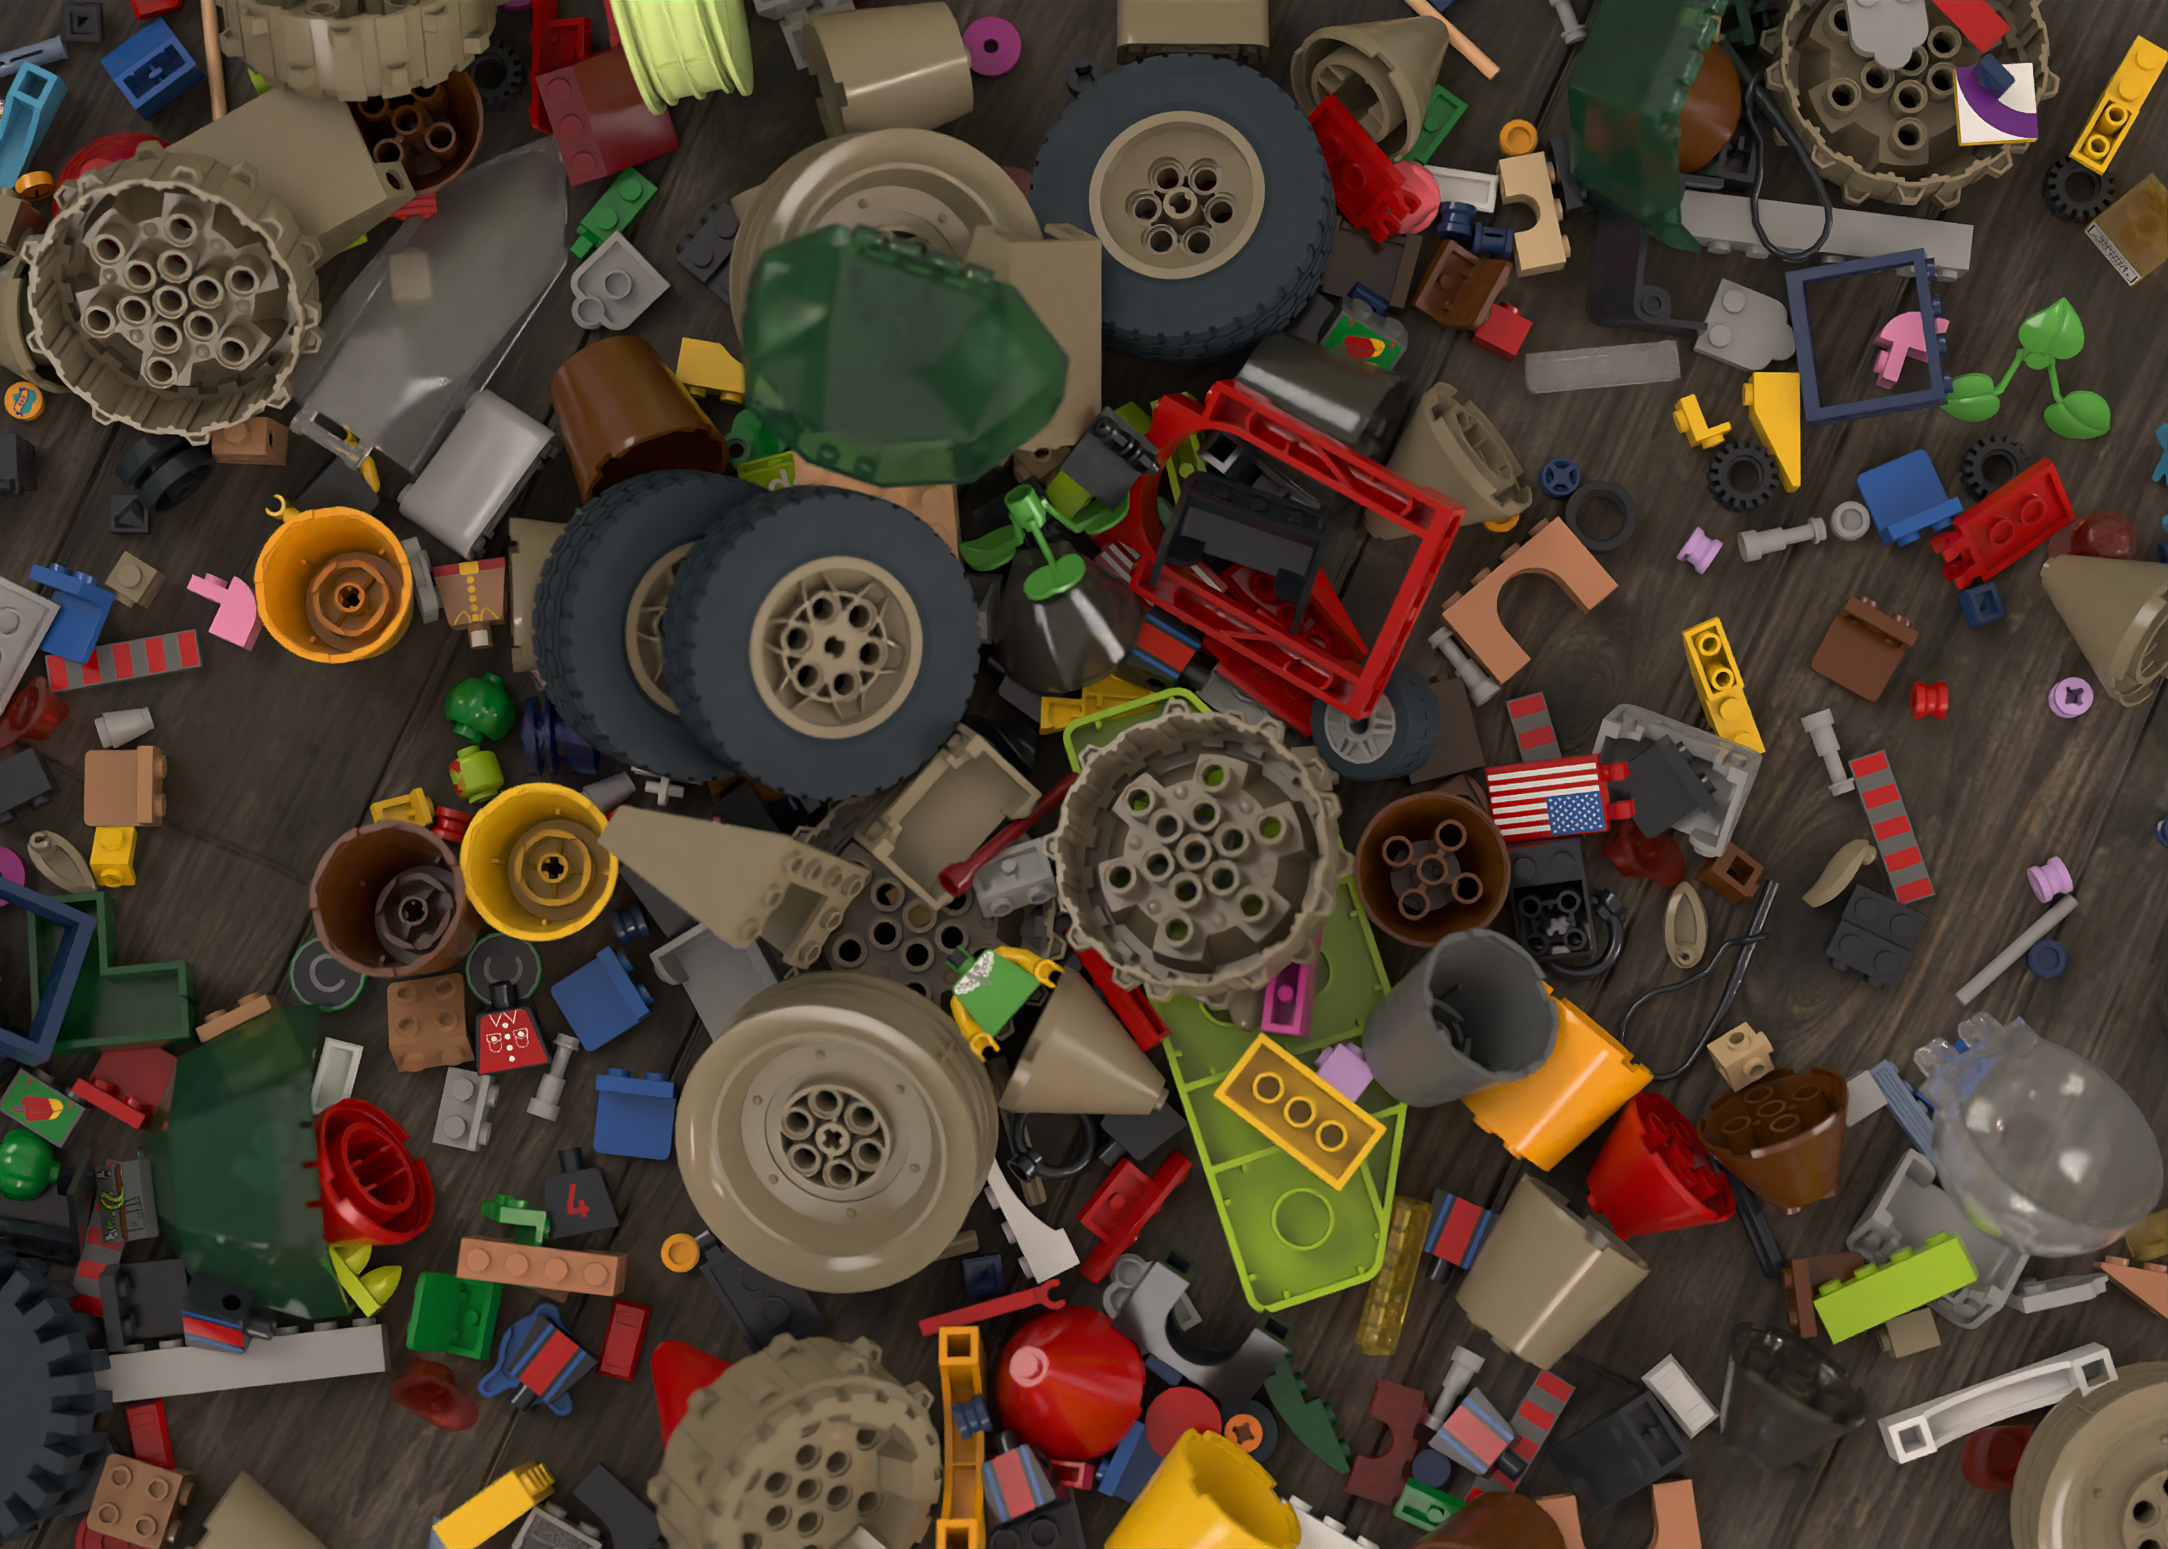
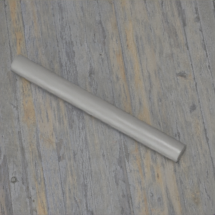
[1954,894,2078,1006]

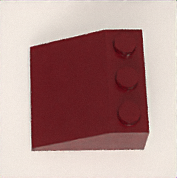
[535,44,680,187]

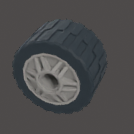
[1310,663,1441,781]

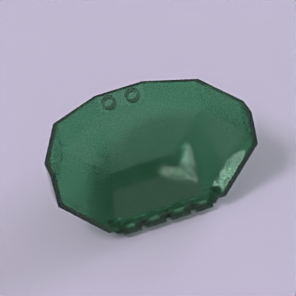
[1568,0,1729,253]
[740,223,1070,488]
[138,1002,360,1319]

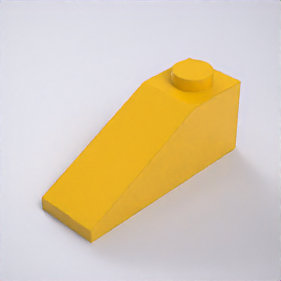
[1742,372,1800,492]

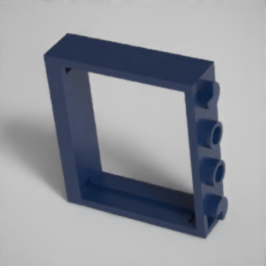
[1785,248,1954,427]
[0,876,97,1067]

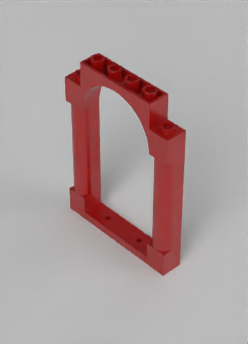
[1105,379,1468,720]

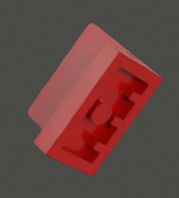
[71,1047,186,1130]

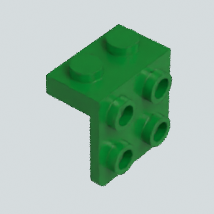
[480,1193,550,1289]
[407,1271,503,1360]

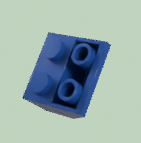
[100,16,206,121]

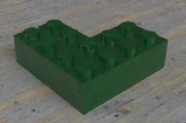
[27,891,199,1058]

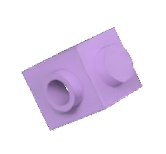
[1314,1042,1374,1103]

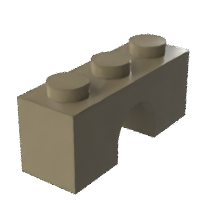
[0,187,49,260]

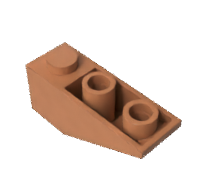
[2092,1255,2168,1322]

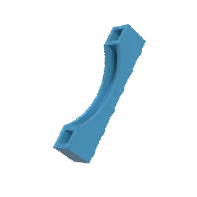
[0,60,69,191]

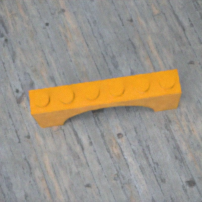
[937,1326,987,1549]

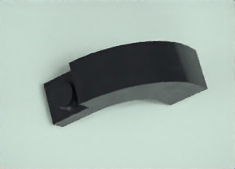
[1196,429,1325,512]

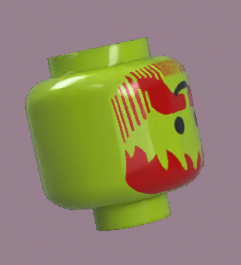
[449,745,504,804]

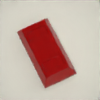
[596,1297,652,1382]
[123,1397,176,1470]

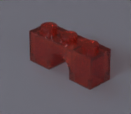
[1344,1377,1429,1506]

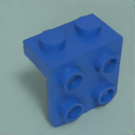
[1856,449,1963,547]
[28,563,115,665]
[551,946,654,1051]
[593,1068,679,1160]
[1094,1419,1164,1504]

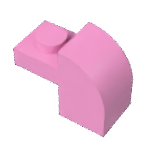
[1873,312,1950,389]
[187,573,263,651]

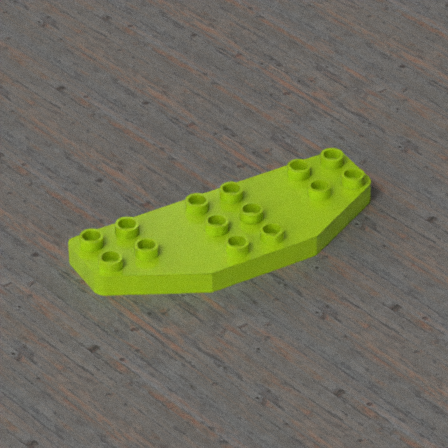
[1063,688,1407,1313]

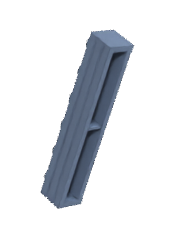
[1868,1059,1972,1192]

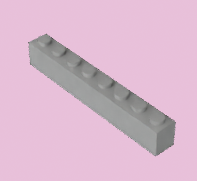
[1661,190,1974,282]
[90,1317,392,1402]

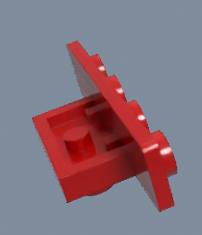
[529,0,591,135]
[1075,1149,1193,1284]

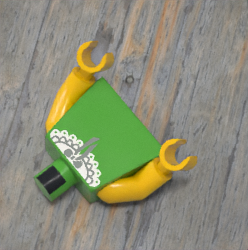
[944,945,1064,1062]

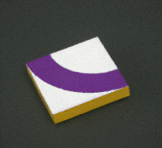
[1952,63,2039,146]

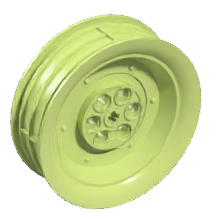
[610,0,753,115]

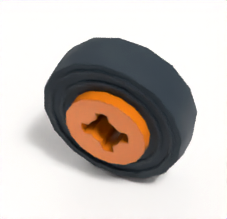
[1219,1398,1280,1464]

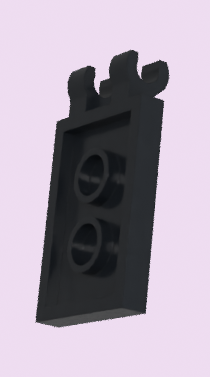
[695,1228,827,1355]

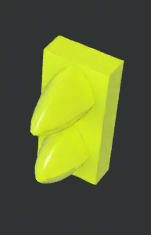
[319,1246,402,1317]

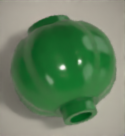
[444,672,517,746]
[0,1128,62,1202]

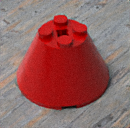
[1586,1088,1735,1241]

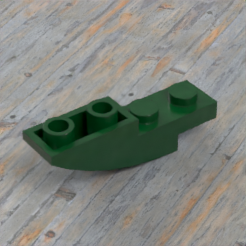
[1263,1348,1353,1474]

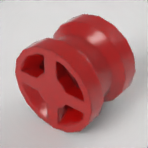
[1910,681,1948,719]
[431,806,475,845]

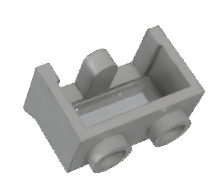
[511,1501,606,1549]

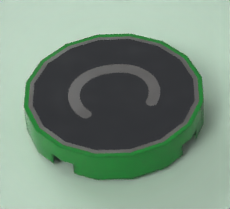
[465,932,543,1005]
[289,937,368,1012]

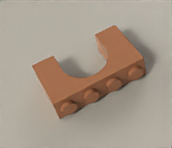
[1439,516,1618,686]
[457,1235,629,1296]
[1532,1476,1702,1549]

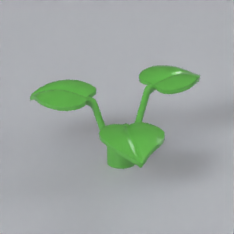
[1939,297,2111,439]
[958,484,1130,600]

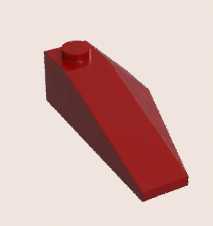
[1218,562,1369,663]

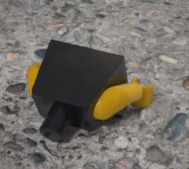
[265,425,386,526]

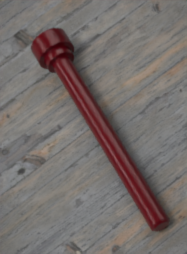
[938,772,1080,898]

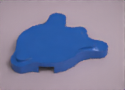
[478,1302,574,1416]

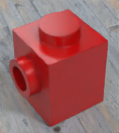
[1471,302,1533,363]

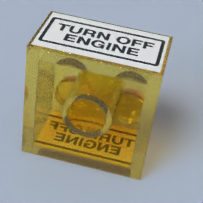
[2083,173,2168,288]

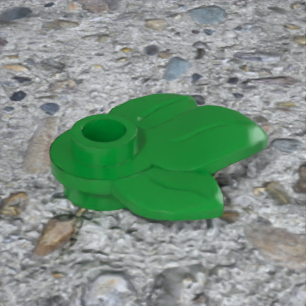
[723,407,792,470]

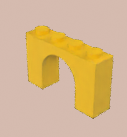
[433,1459,555,1549]

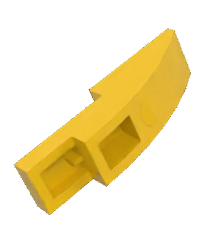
[2069,35,2168,176]
[1682,616,1766,754]

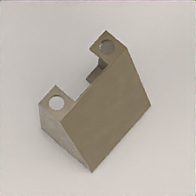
[164,87,416,280]
[919,223,1102,454]
[597,805,870,970]

